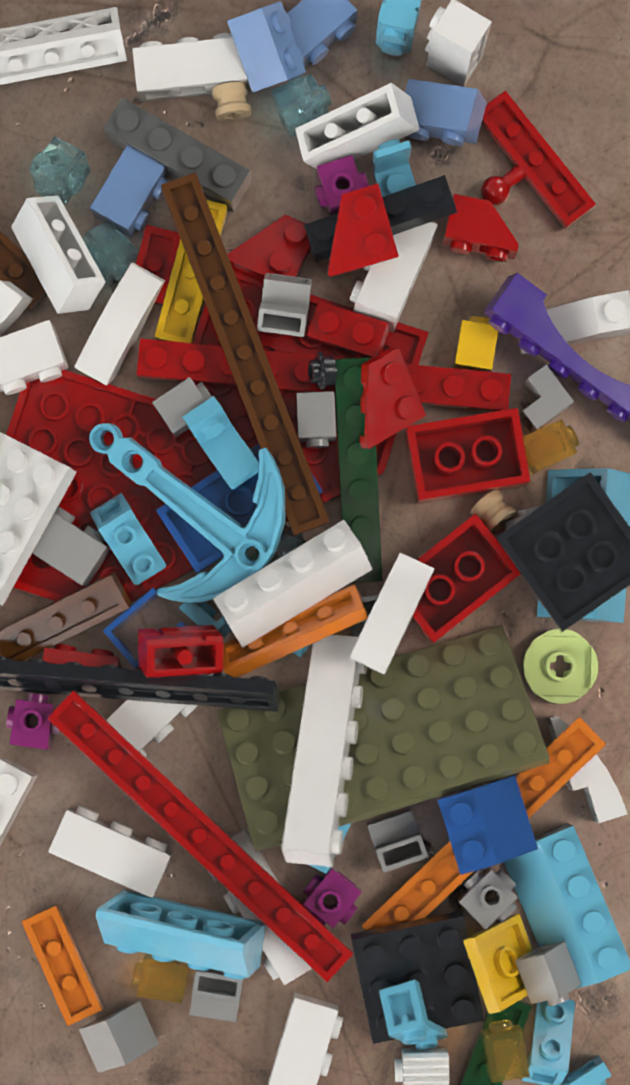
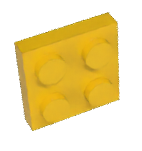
[463,914,532,1014]

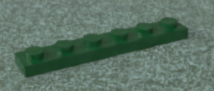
[335,357,383,583]

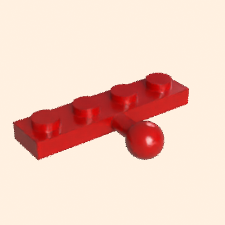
[481,90,596,230]

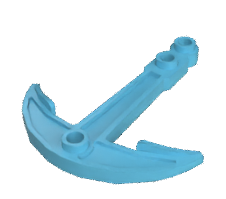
[89,423,285,603]

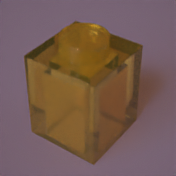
[523,419,579,475]
[132,953,189,1004]
[481,1020,530,1083]

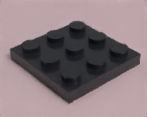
[496,472,630,632]
[350,911,484,1044]

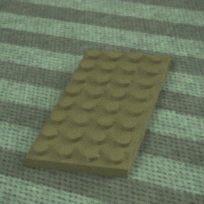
[217,625,550,852]

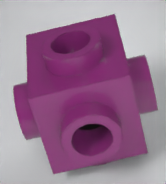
[314,155,369,215]
[6,693,61,750]
[303,867,362,929]

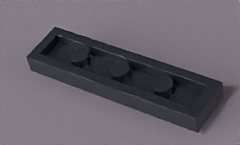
[304,175,458,262]

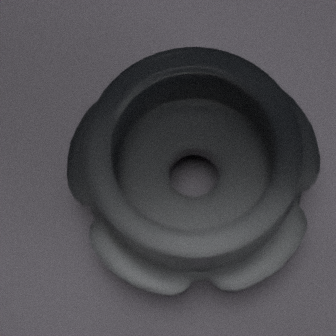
[308,352,337,390]

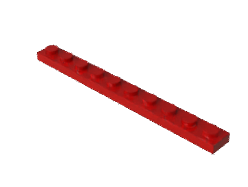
[136,338,511,412]
[47,690,353,982]

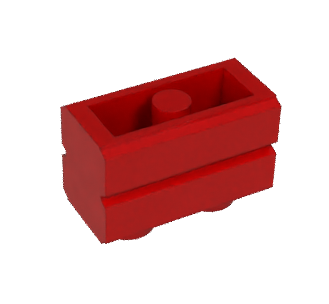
[138,625,223,678]

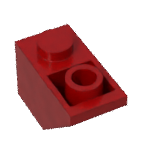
[443,194,519,262]

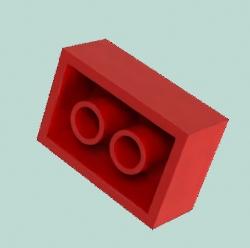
[404,408,531,504]
[412,513,520,644]

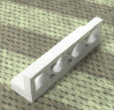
[0,7,127,85]

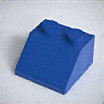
[438,775,538,875]

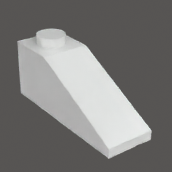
[518,290,630,355]

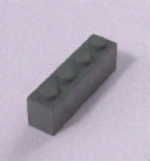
[103,98,251,212]

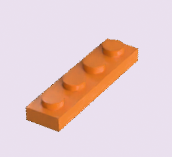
[223,584,368,678]

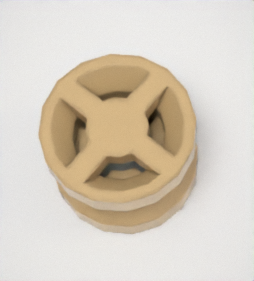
[212,82,252,122]
[470,489,518,535]

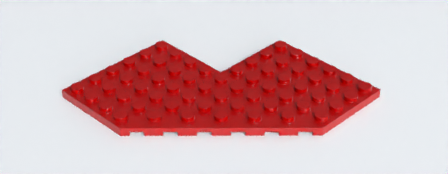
[6,270,429,602]

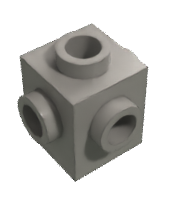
[457,867,518,929]

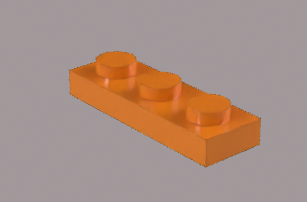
[21,904,103,1026]

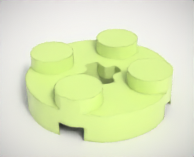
[522,629,598,704]

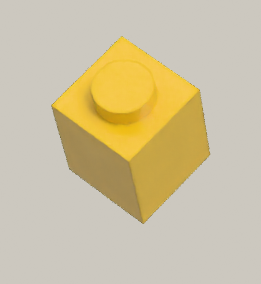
[453,316,498,372]

